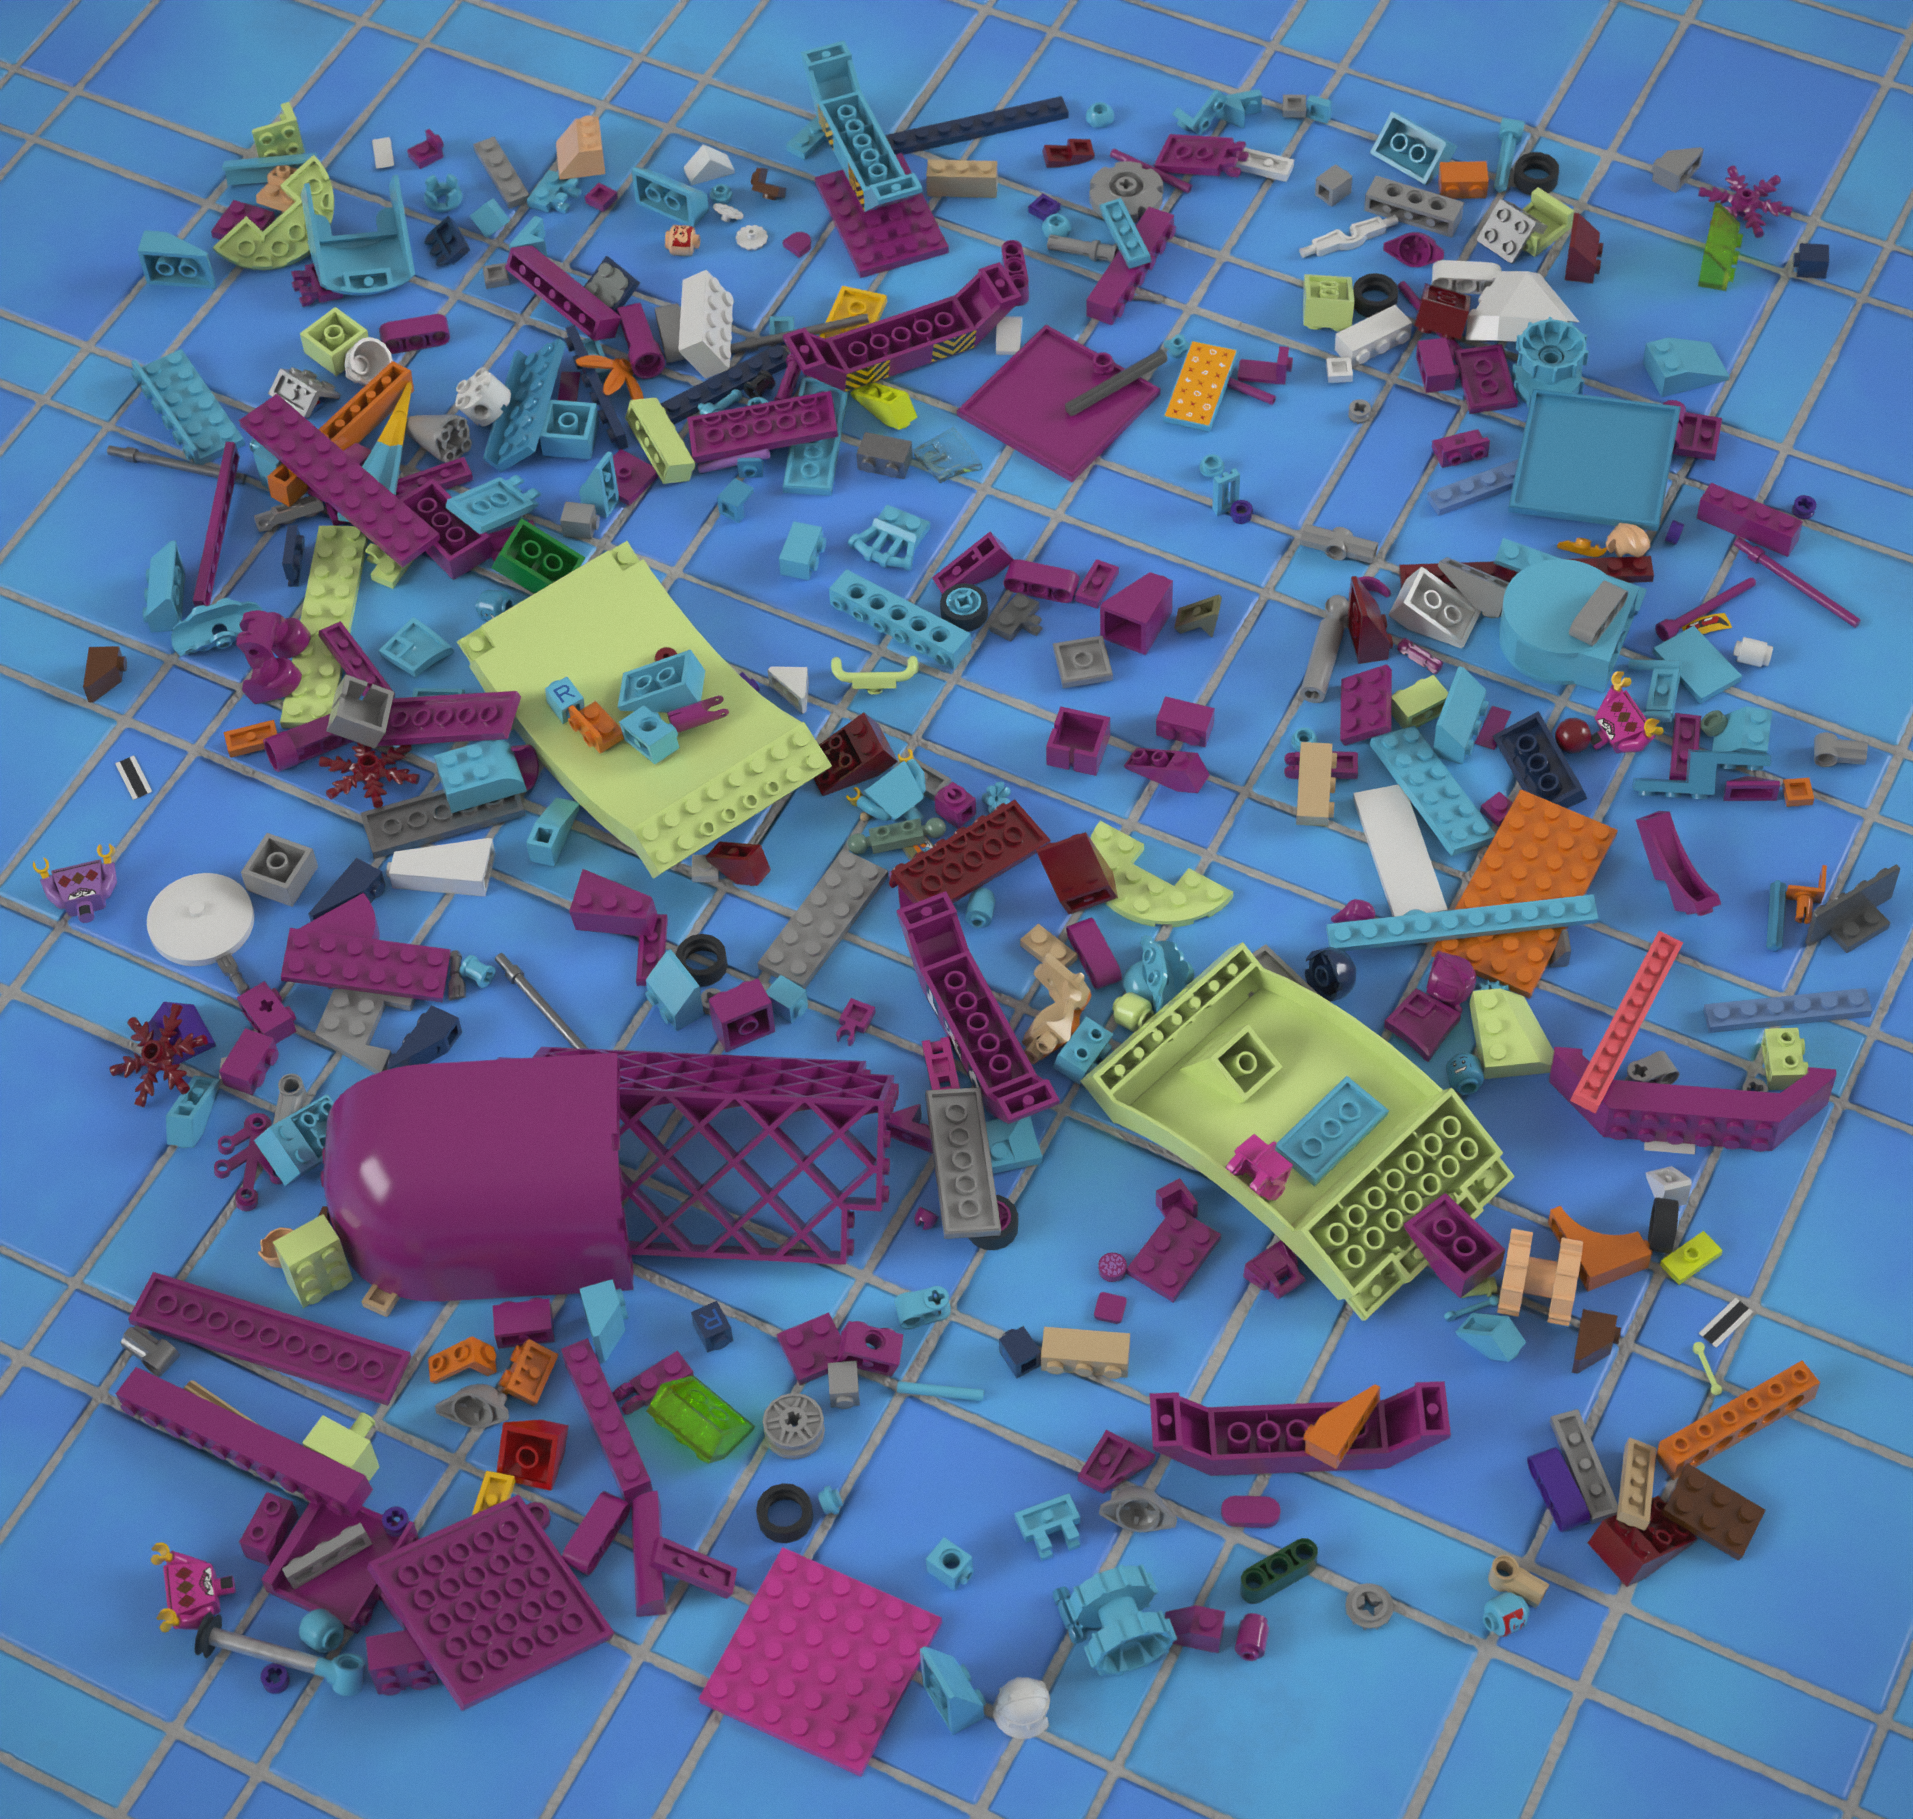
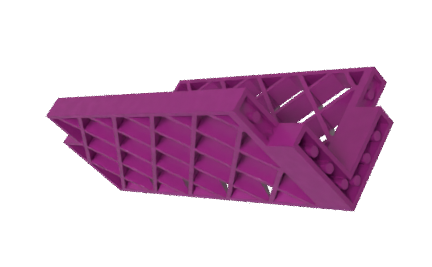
[496,1047,899,1265]

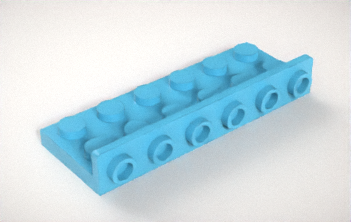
[131,349,245,465]

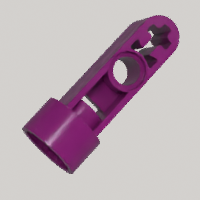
[617,303,665,379]
[263,714,354,772]

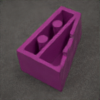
[569,869,658,937]

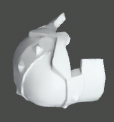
[344,337,393,386]
[993,1677,1050,1739]

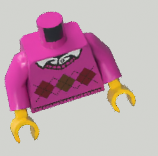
[1590,671,1664,753]
[150,1542,236,1632]

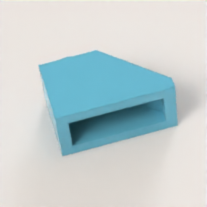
[1455,1313,1526,1362]

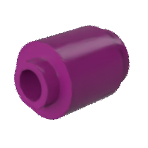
[1235,1613,1269,1661]

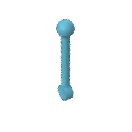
[1444,1295,1500,1322]

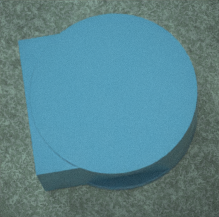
[1499,559,1640,693]

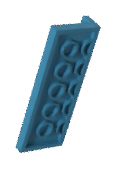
[483,338,566,472]

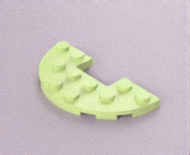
[213,155,335,270]
[1090,821,1233,927]

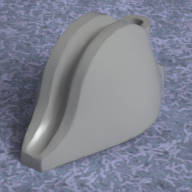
[435,1384,509,1428]
[1099,1486,1177,1532]

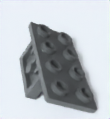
[1805,864,1900,953]

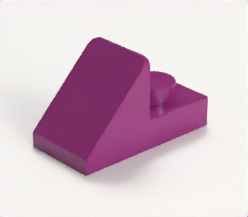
[886,1104,933,1153]

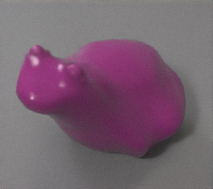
[1331,899,1375,923]

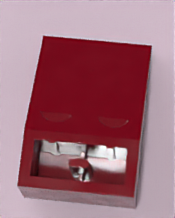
[814,712,898,796]
[1036,832,1118,914]
[1587,1495,1698,1587]

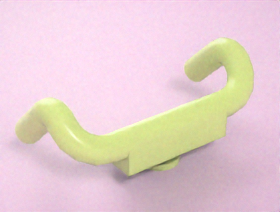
[831,656,919,694]

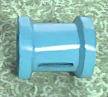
[459,955,496,988]

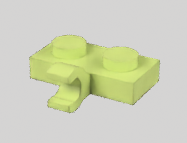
[365,544,414,589]

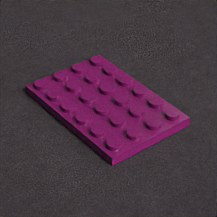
[815,153,949,278]

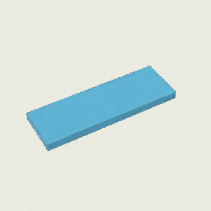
[783,377,849,496]

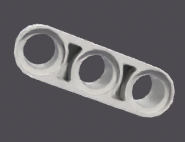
[1432,260,1502,295]

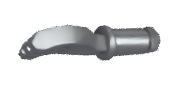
[449,950,466,1001]
[216,953,250,995]

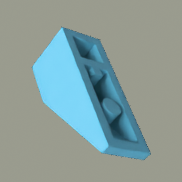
[579,451,620,518]
[166,1076,220,1148]

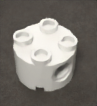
[455,367,511,426]

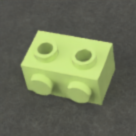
[1761,1028,1809,1090]

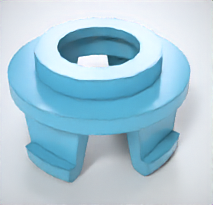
[424,174,462,212]

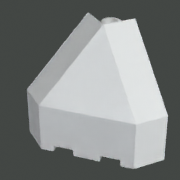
[1466,271,1580,342]

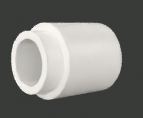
[1733,637,1773,667]

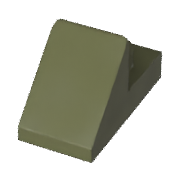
[1174,594,1222,637]

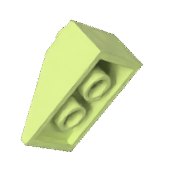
[1303,274,1354,331]

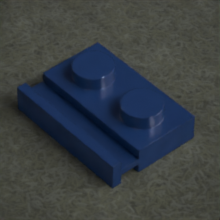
[282,525,305,587]

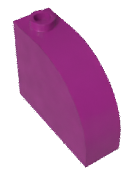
[299,893,380,989]

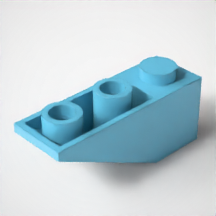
[526,797,581,867]

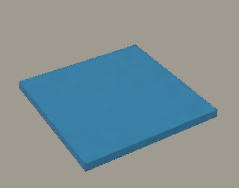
[1508,389,1681,531]

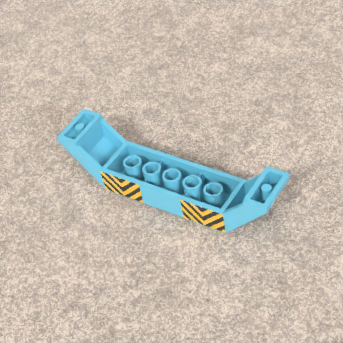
[801,41,923,212]

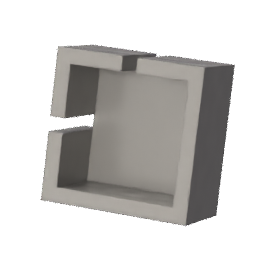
[326,675,394,748]

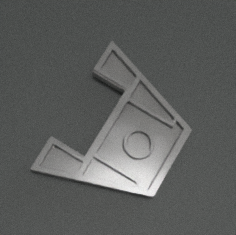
[315,989,416,1074]

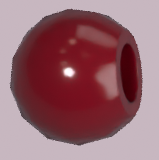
[1555,718,1591,754]

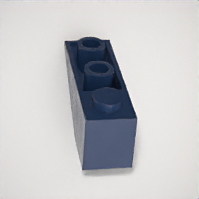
[387,1005,462,1070]

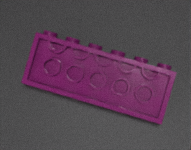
[687,391,838,463]

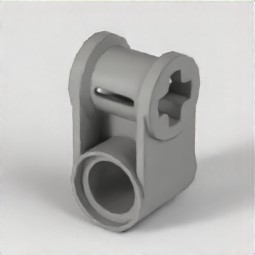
[1624,1051,1680,1084]

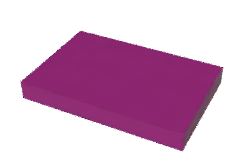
[1454,344,1518,414]

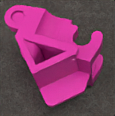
[1226,1134,1293,1200]

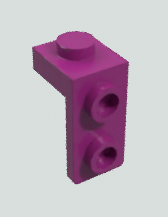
[1237,346,1293,385]

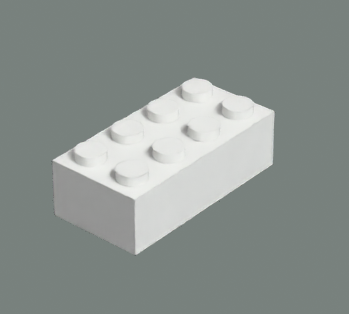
[678,270,734,379]

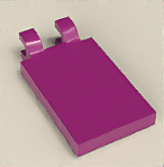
[1154,134,1249,177]

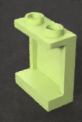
[1522,188,1574,257]

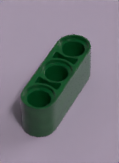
[1240,1538,1318,1604]

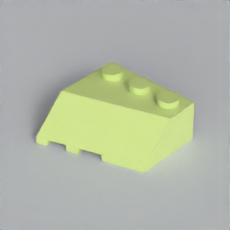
[1469,988,1554,1079]

